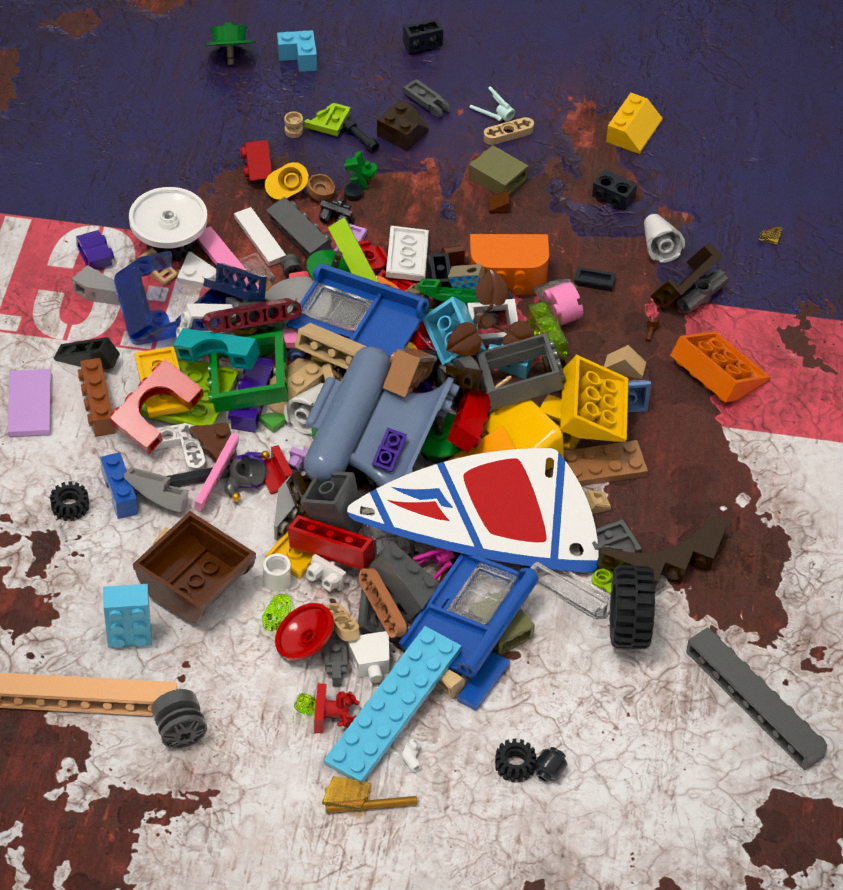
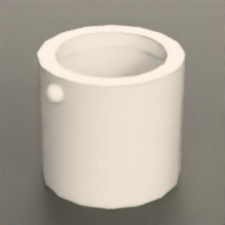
[263,553,291,591]

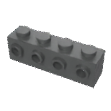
[267,197,333,258]

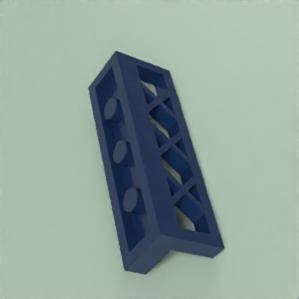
[203,263,267,301]

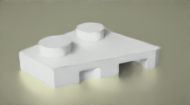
[177,252,216,291]

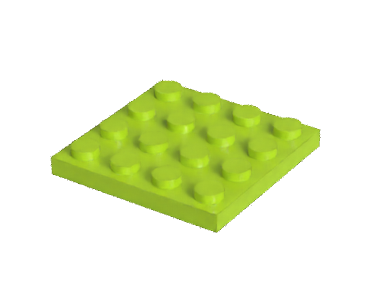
[141,355,239,426]

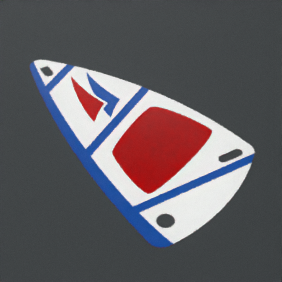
[347,448,598,573]

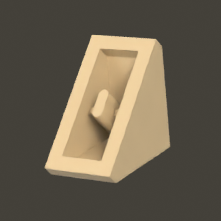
[604,345,646,379]

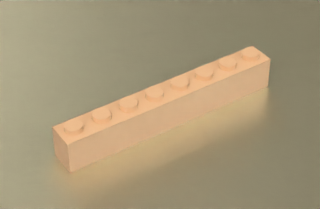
[0,673,178,716]

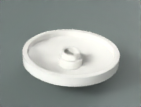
[129,187,207,248]

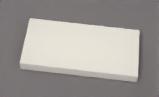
[386,226,429,281]

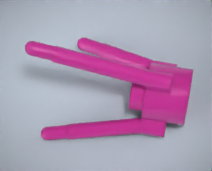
[412,548,455,580]

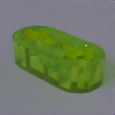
[262,593,292,631]

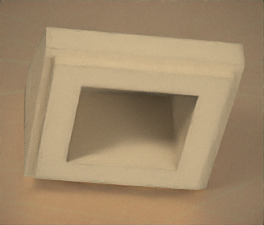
[585,490,611,514]

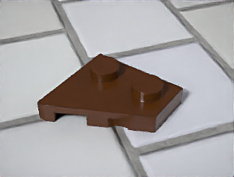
[189,423,237,463]

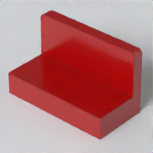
[264,445,293,494]

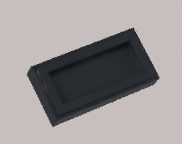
[574,267,616,292]

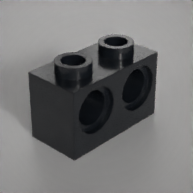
[403,18,443,53]
[592,170,637,210]

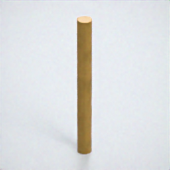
[325,796,418,813]

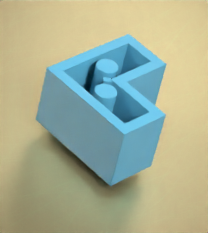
[277,30,317,72]

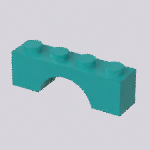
[173,328,260,370]

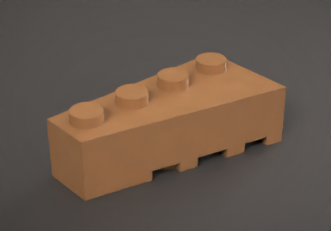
[383,348,437,397]

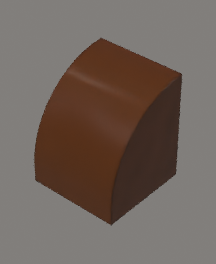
[441,245,465,268]

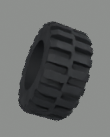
[609,565,655,649]

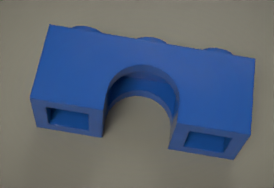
[100,452,138,519]

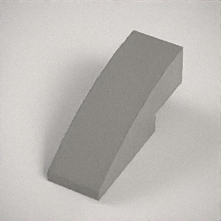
[124,467,189,513]

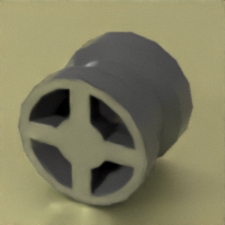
[280,254,303,278]

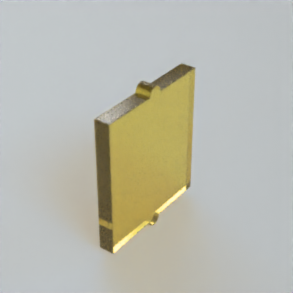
[322,776,371,811]

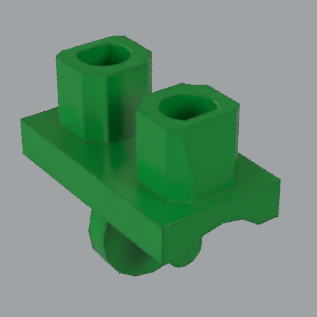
[344,151,378,190]

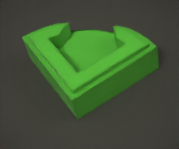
[259,412,287,432]

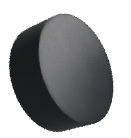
[344,183,363,201]

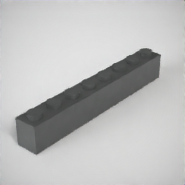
[686,627,828,771]

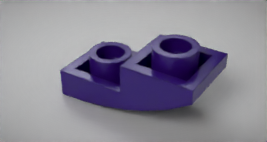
[372,427,407,472]

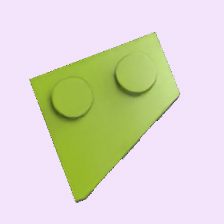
[304,103,351,136]

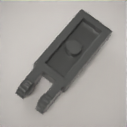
[403,79,451,118]

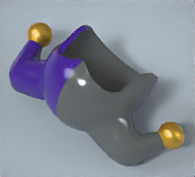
[224,450,270,501]

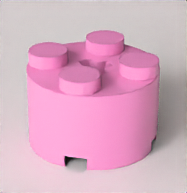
[542,282,584,328]

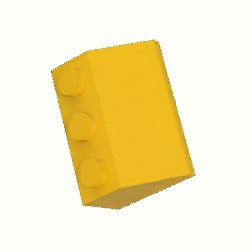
[606,93,663,154]

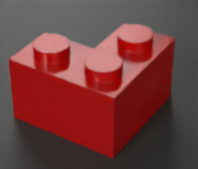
[239,140,272,181]

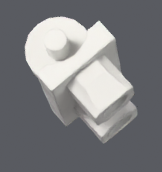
[306,554,346,592]

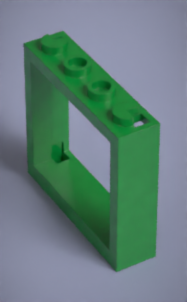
[208,331,289,413]

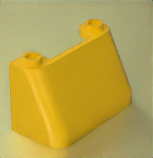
[480,399,564,471]

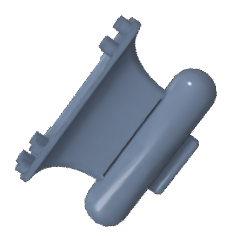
[304,346,460,488]

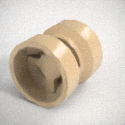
[284,112,303,138]

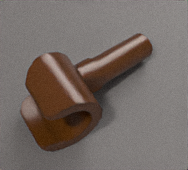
[645,315,660,342]

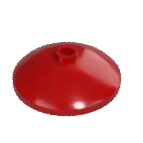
[275,603,334,661]

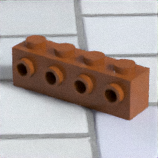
[77,358,115,437]

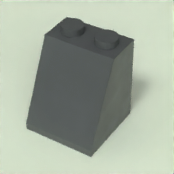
[300,471,363,534]

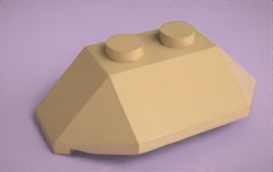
[269,358,326,414]

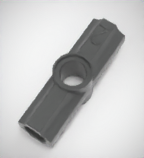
[677,269,728,314]

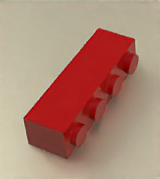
[447,390,492,453]
[288,515,375,570]

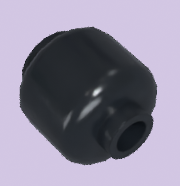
[534,747,567,782]

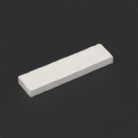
[234,207,286,266]

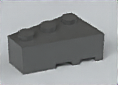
[369,541,440,621]

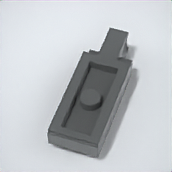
[325,631,347,686]

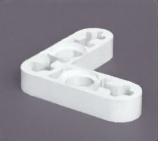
[139,423,205,471]

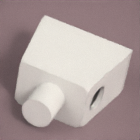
[347,631,389,683]

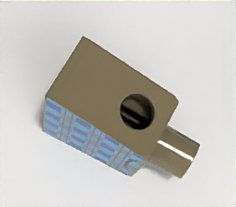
[448,264,486,306]

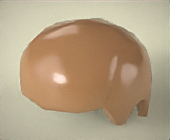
[307,174,336,202]

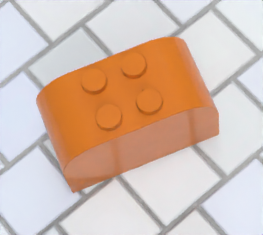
[469,234,549,295]

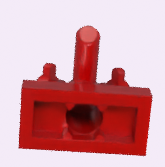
[314,683,360,733]

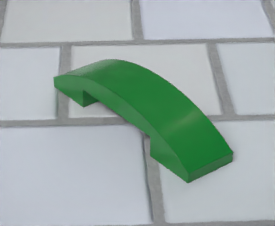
[417,278,478,303]

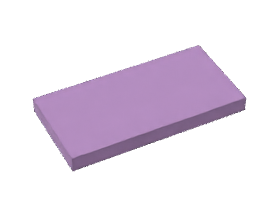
[8,369,51,437]

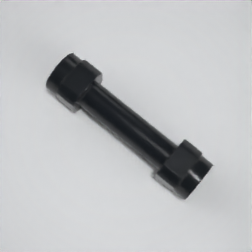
[343,119,380,152]

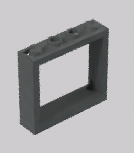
[477,333,566,409]

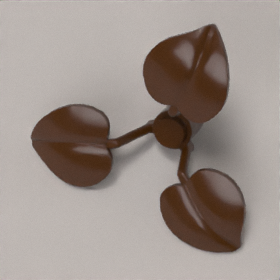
[446,269,534,356]

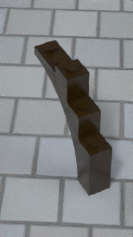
[596,514,729,590]

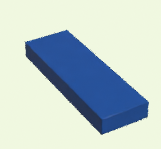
[457,652,510,711]

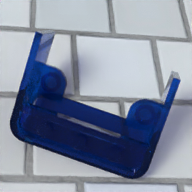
[114,251,181,345]

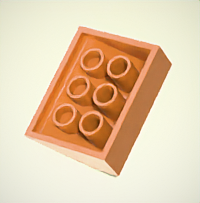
[670,331,771,402]

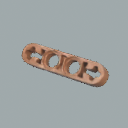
[358,568,407,638]

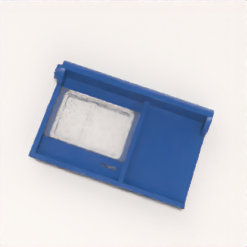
[287,263,429,358]
[399,553,539,677]

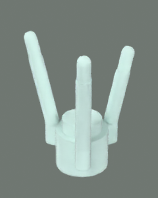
[469,87,515,122]

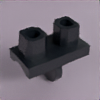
[319,197,355,225]

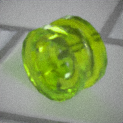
[294,693,316,715]

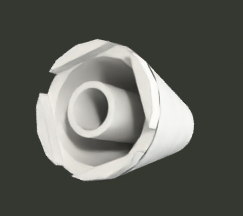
[644,214,685,263]
[284,383,324,434]

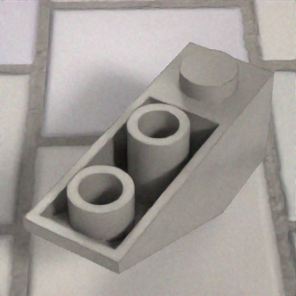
[72,265,133,307]
[274,476,299,540]

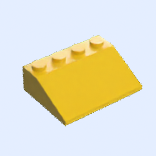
[560,355,628,442]

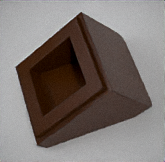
[489,190,509,213]

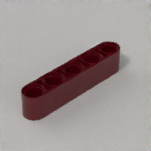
[202,298,302,333]

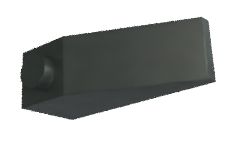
[54,337,120,369]

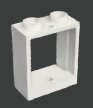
[467,299,518,346]
[176,303,236,337]

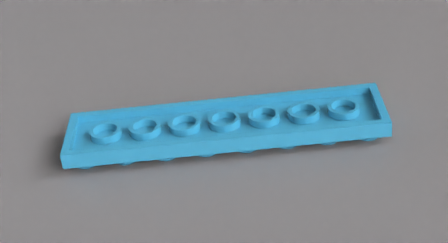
[324,626,462,785]

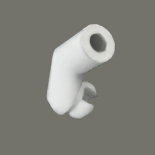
[402,738,422,772]

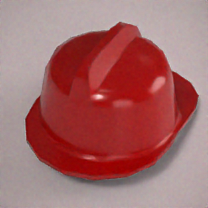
[409,321,436,351]

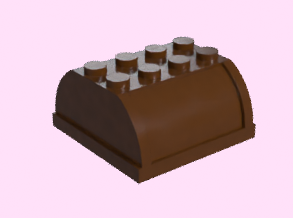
[133,511,256,622]

